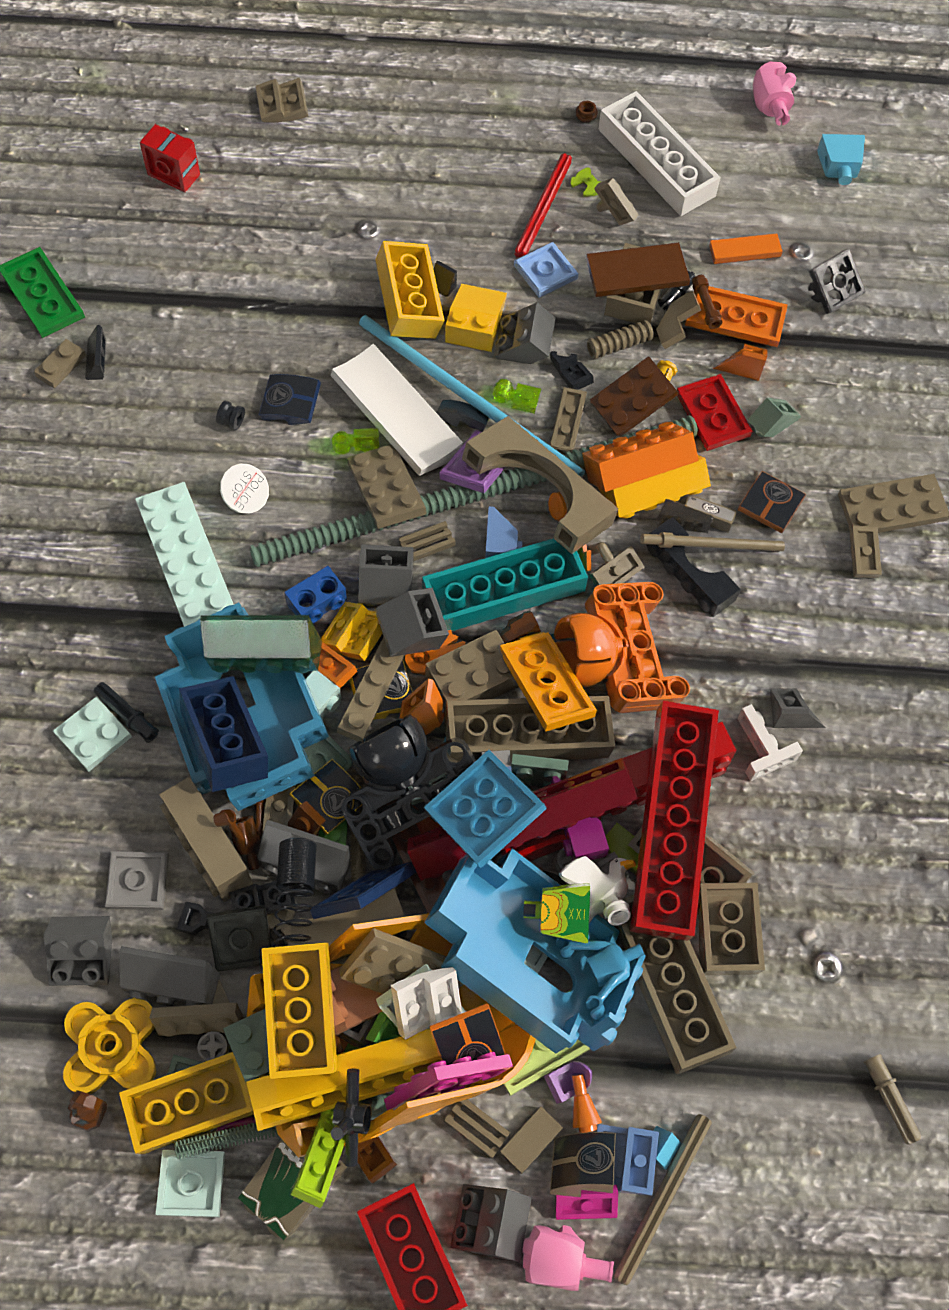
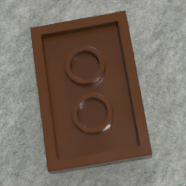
[590,356,678,437]

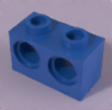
[284,566,347,624]

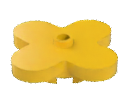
[63,998,157,1094]

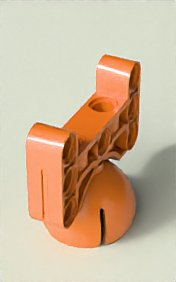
[554,582,690,713]

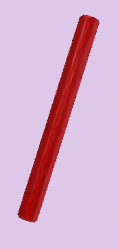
[514,153,572,258]

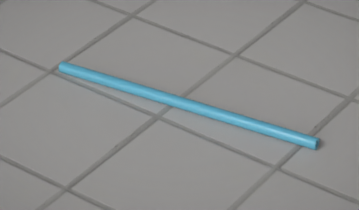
[359,315,585,477]

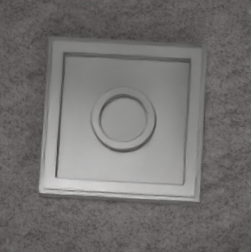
[105,851,169,910]

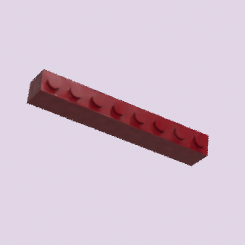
[407,758,638,880]

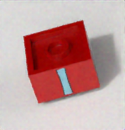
[140,124,200,193]

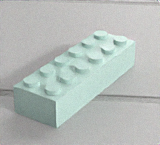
[135,482,234,627]

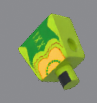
[523,883,590,943]

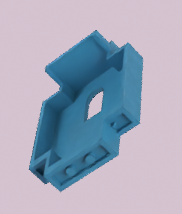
[155,602,329,811]
[424,848,646,1054]

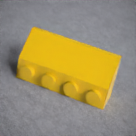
[598,455,711,518]

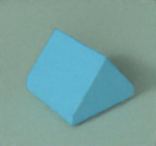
[653,1126,682,1170]

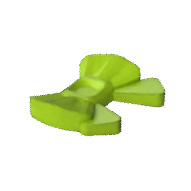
[571,167,600,197]

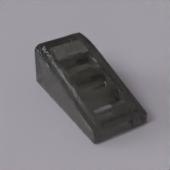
[656,499,713,533]

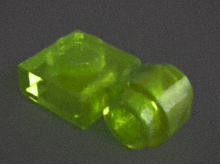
[492,379,541,414]
[332,428,380,455]

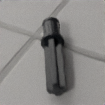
[94,682,159,743]

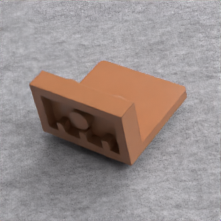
[330,965,383,1035]

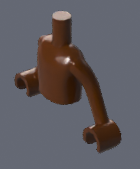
[213,799,266,870]

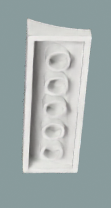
[331,344,463,476]

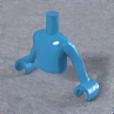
[556,937,644,1020]

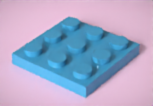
[424,750,547,869]

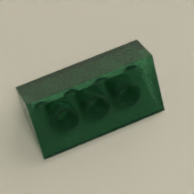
[200,615,322,673]

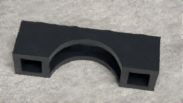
[646,517,741,617]

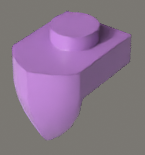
[544,1061,592,1104]

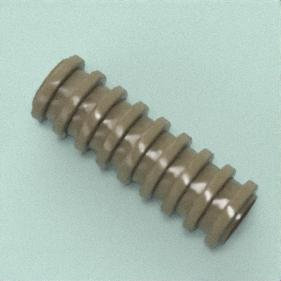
[587,320,653,359]

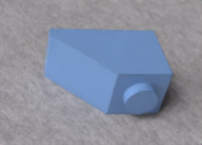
[485,506,522,558]

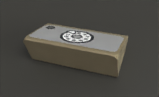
[681,495,737,533]

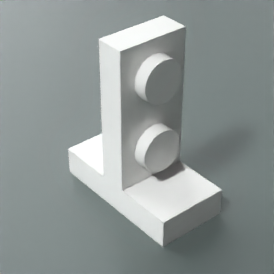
[737,704,803,781]

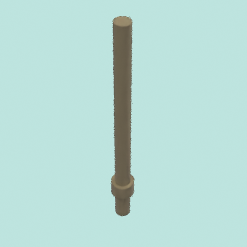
[640,532,785,551]

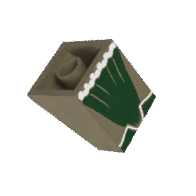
[238,1140,348,1240]

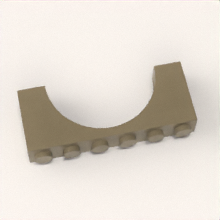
[462,416,618,554]

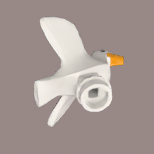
[559,856,636,925]

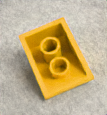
[445,284,507,352]

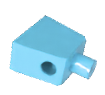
[817,134,865,185]

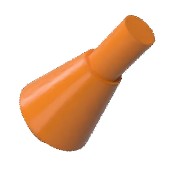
[572,1074,602,1133]

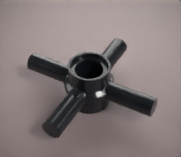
[331,1068,372,1167]

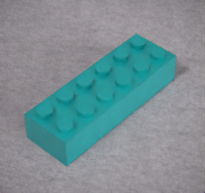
[422,538,588,631]

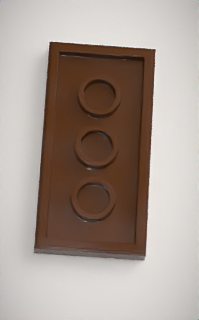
[586,242,690,297]

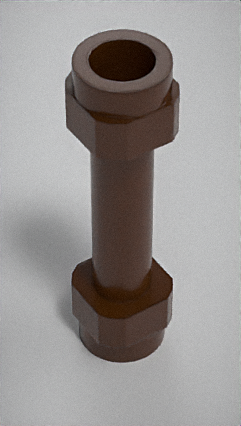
[691,274,723,329]

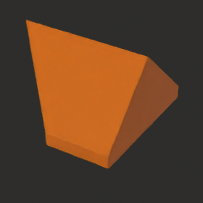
[713,344,768,381]

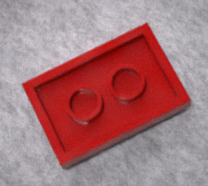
[677,374,753,451]

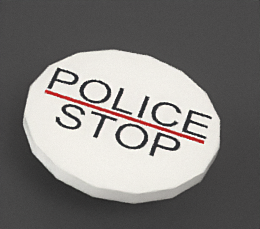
[220,464,269,514]

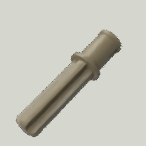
[864,1054,921,1145]

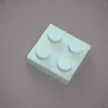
[53,697,132,772]
[156,1150,225,1218]

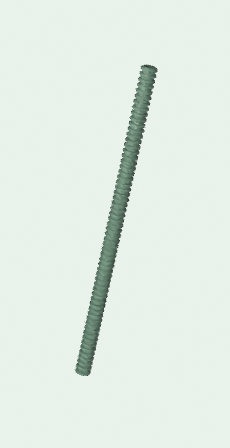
[250,415,698,568]

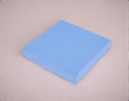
[514,242,578,298]

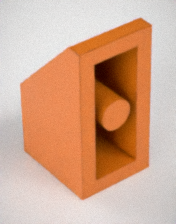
[400,678,444,735]

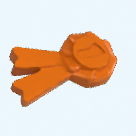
[405,630,465,675]

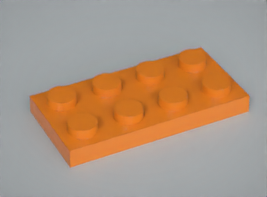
[685,286,788,347]

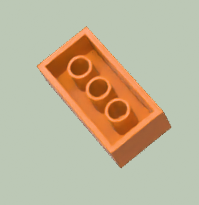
[582,422,699,492]

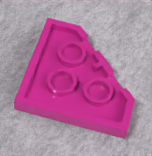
[384,1052,513,1111]

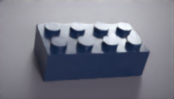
[179,676,268,792]

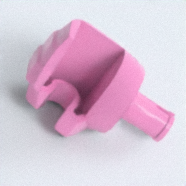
[753,61,796,126]
[522,1225,614,1291]

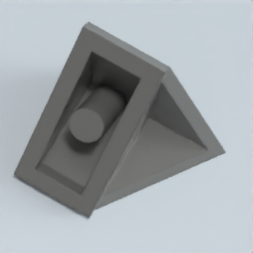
[770,688,826,728]

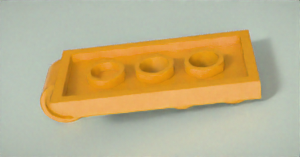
[500,632,597,732]

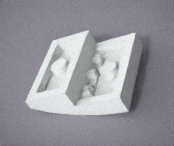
[391,967,462,1040]

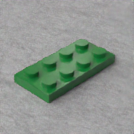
[0,247,85,338]

